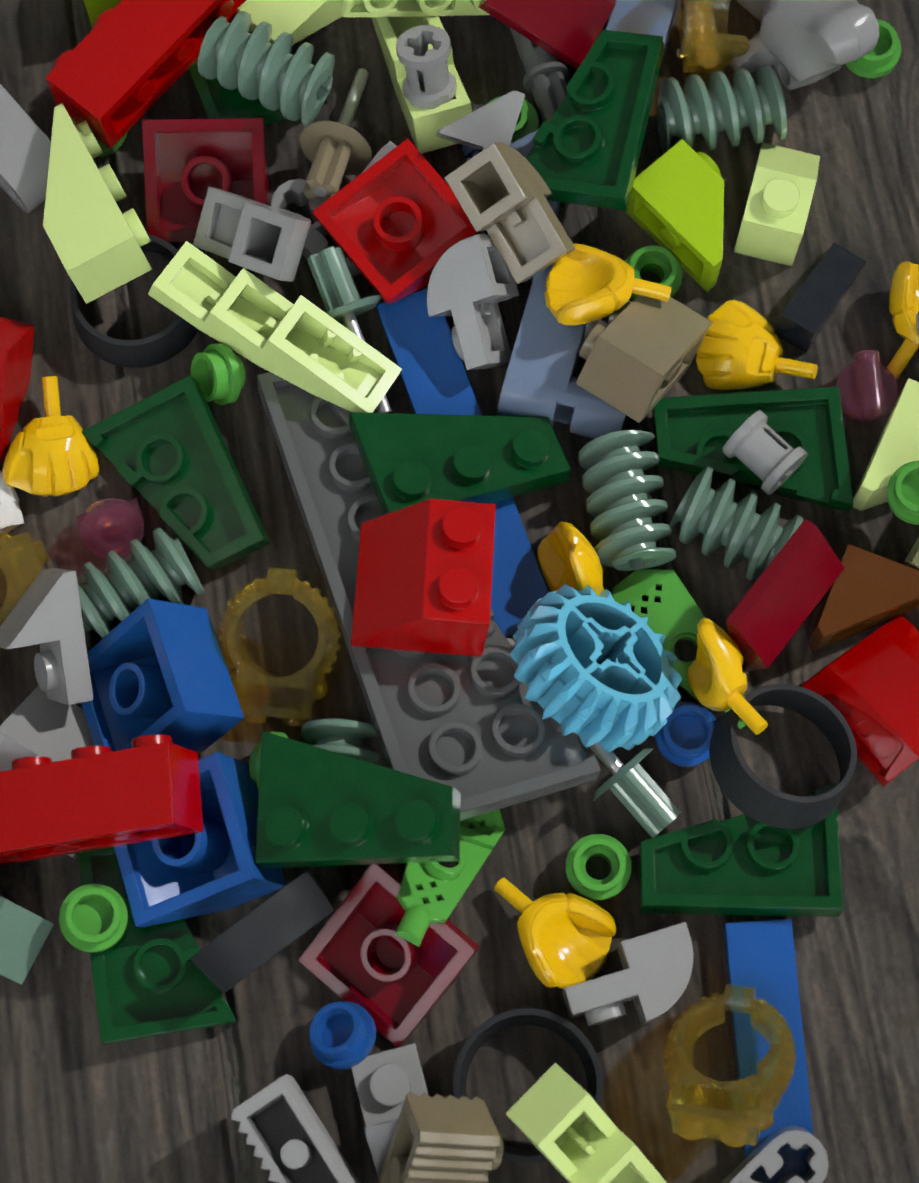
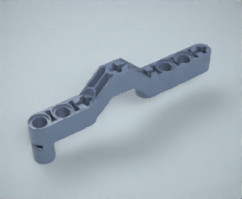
[497,0,679,439]

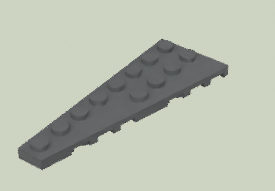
[257,372,601,821]

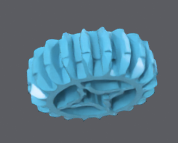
[510,584,683,753]

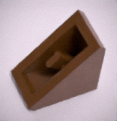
[808,544,919,653]

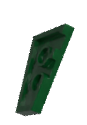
[526,30,664,211]
[651,386,854,512]

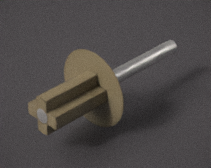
[299,68,372,203]

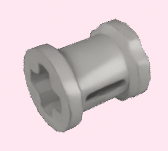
[396,25,457,109]
[723,410,808,495]

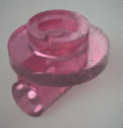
[835,350,898,421]
[76,498,144,558]

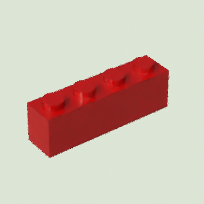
[45,0,246,149]
[0,735,204,865]

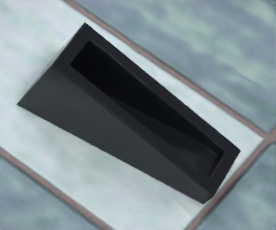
[774,243,866,353]

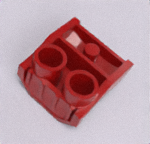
[801,614,919,787]

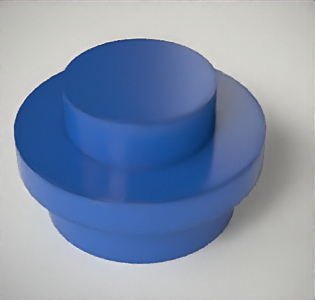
[654,702,717,767]
[310,1002,376,1070]

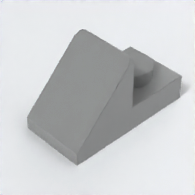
[436,90,525,162]
[0,568,94,705]
[351,1043,429,1178]

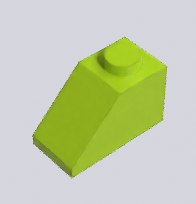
[625,139,724,292]

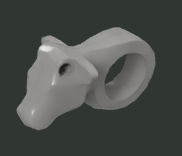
[730,0,879,91]

